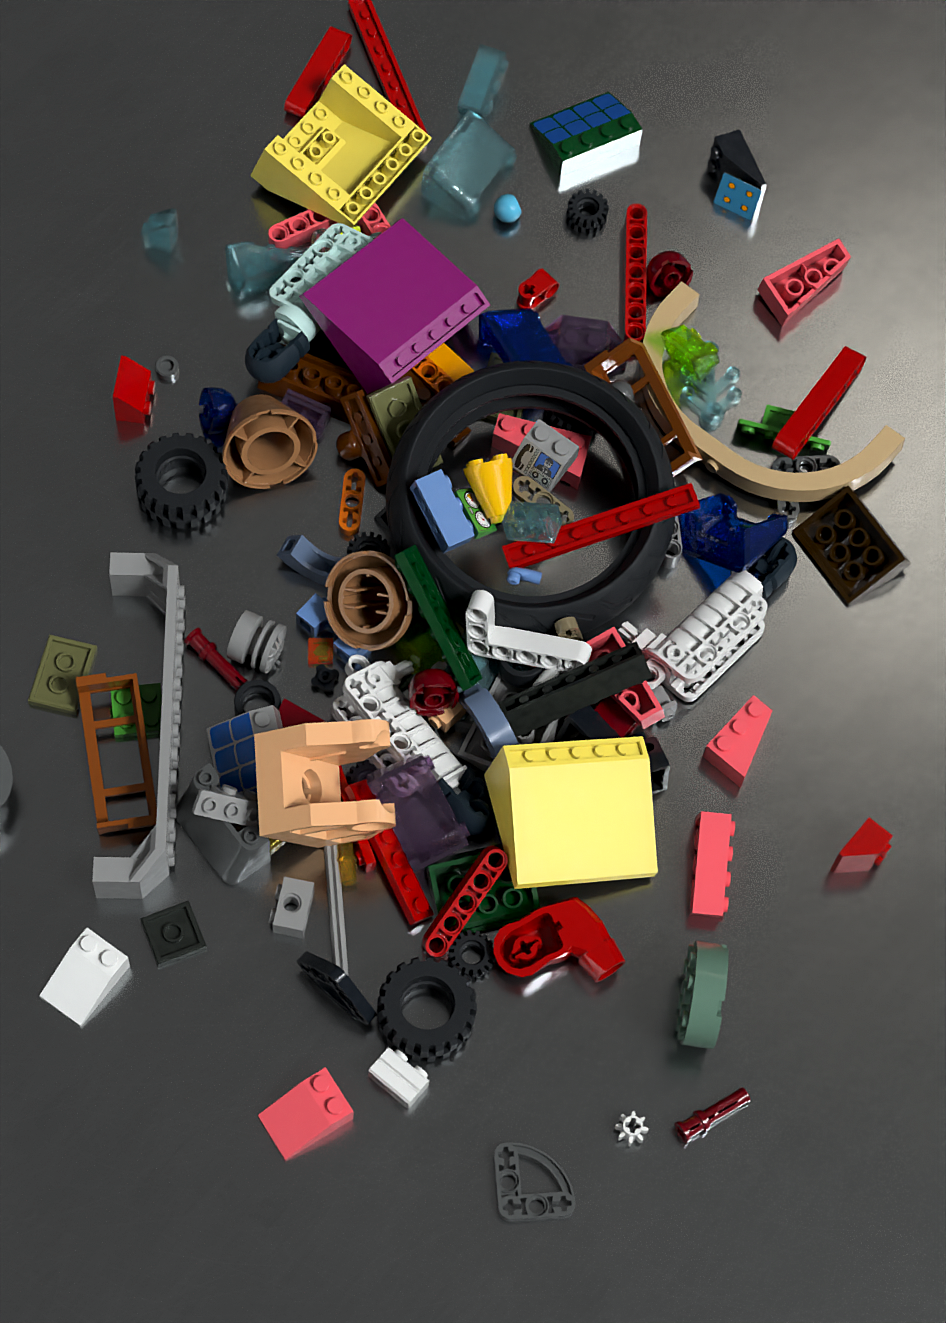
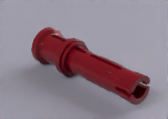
[184,627,248,692]
[674,1087,750,1143]

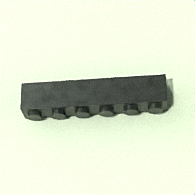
[498,641,652,737]

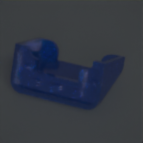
[479,308,572,366]
[678,493,788,573]

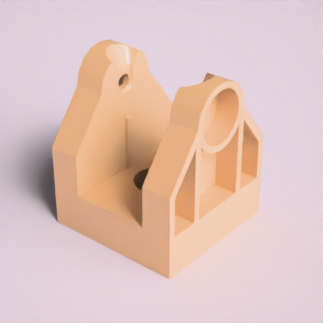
[254,719,396,848]

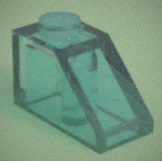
[141,208,178,253]

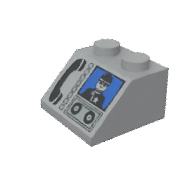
[512,419,579,492]

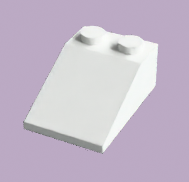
[39,928,130,1027]

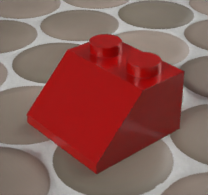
[113,355,155,424]
[830,817,893,873]

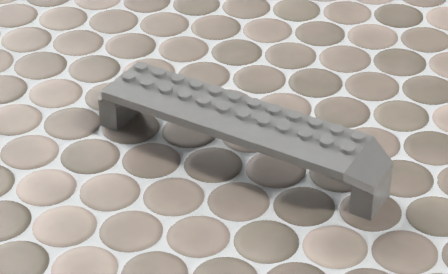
[92,552,186,899]

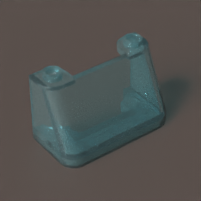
[421,110,517,221]

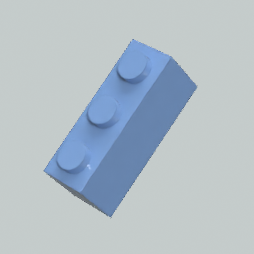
[410,469,475,554]

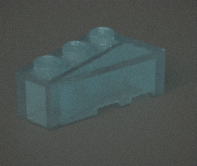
[457,44,509,121]

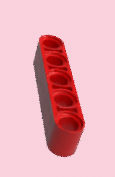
[284,26,352,118]
[422,845,508,957]

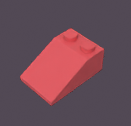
[258,1067,354,1161]

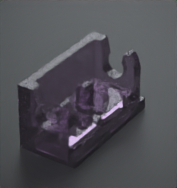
[282,389,331,439]

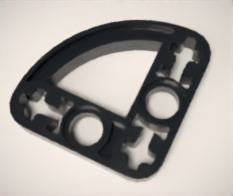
[297,951,377,1025]

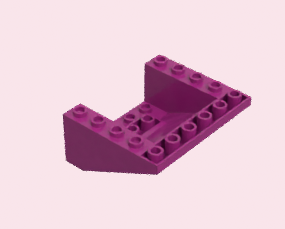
[299,218,490,394]

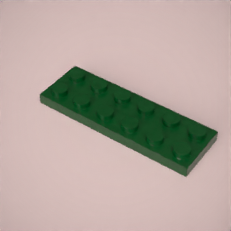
[394,544,483,691]

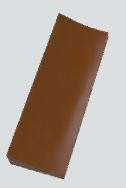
[258,343,379,426]

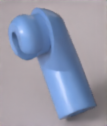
[507,567,542,585]

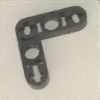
[771,455,840,524]

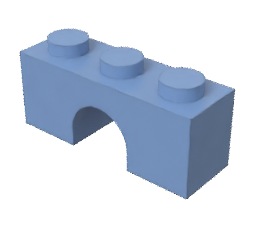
[296,593,368,667]

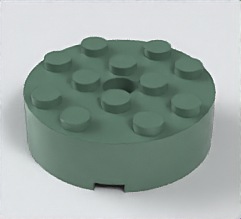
[675,940,729,1049]

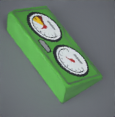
[454,488,497,540]

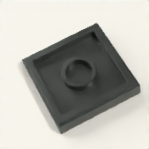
[140,900,207,967]

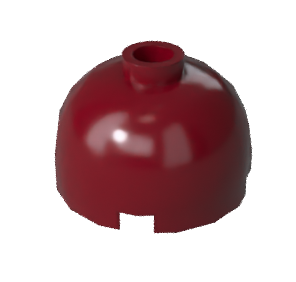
[646,251,693,298]
[408,668,459,717]

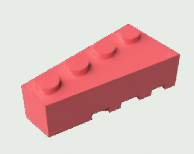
[757,238,851,327]
[492,413,591,490]
[586,627,665,729]
[689,811,735,918]

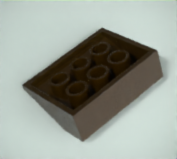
[792,486,912,605]

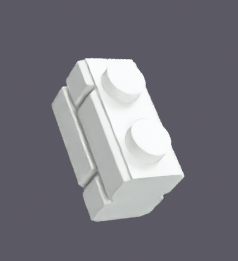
[368,1047,429,1109]

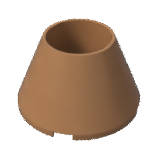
[222,395,318,489]

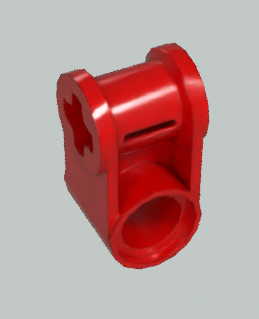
[516,268,560,311]

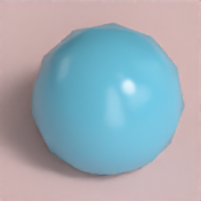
[494,194,522,223]

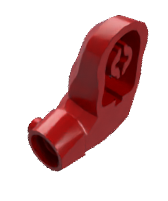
[493,897,626,983]

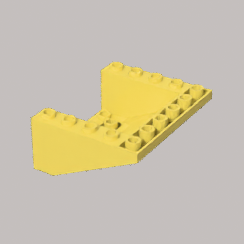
[250,64,432,228]
[484,736,658,889]

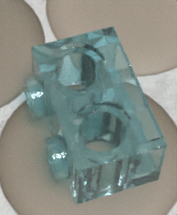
[502,501,563,543]

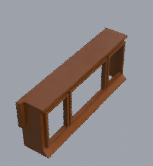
[584,338,703,477]
[76,673,157,835]

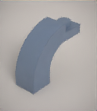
[277,535,342,586]
[459,683,519,759]

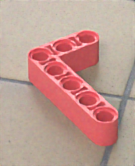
[268,202,390,254]

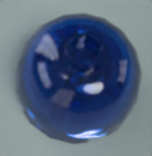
[199,387,238,435]

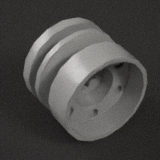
[227,610,287,673]

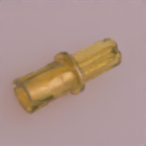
[337,842,358,886]

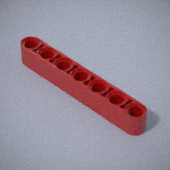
[622,203,647,343]
[772,346,867,460]

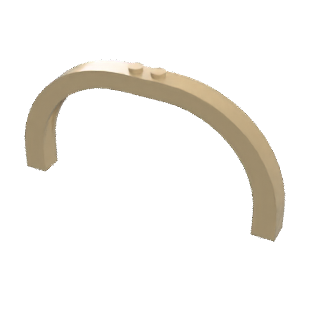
[640,281,905,502]

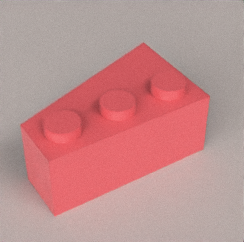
[702,695,773,788]

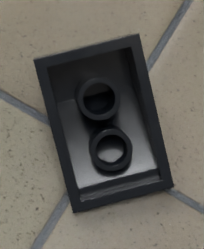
[708,129,767,210]

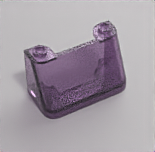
[366,753,470,873]

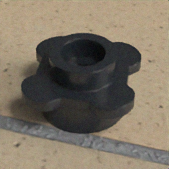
[311,664,339,691]

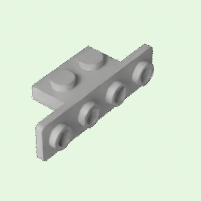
[192,784,259,827]

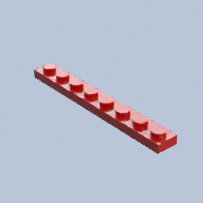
[348,0,427,133]
[502,482,700,569]

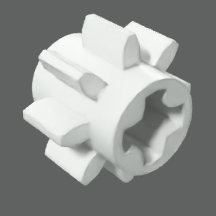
[615,1111,649,1146]

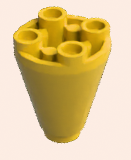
[463,453,513,524]

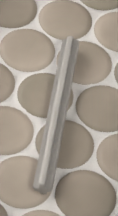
[324,845,349,976]

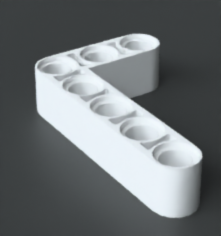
[465,590,592,672]

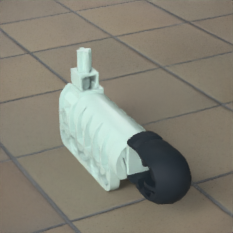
[245,223,382,383]

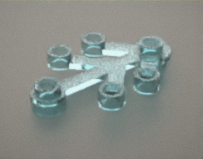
[679,341,742,425]

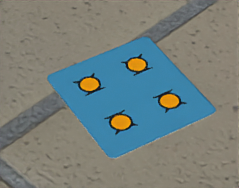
[714,173,762,220]

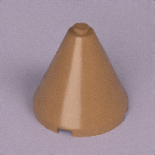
[324,550,419,651]

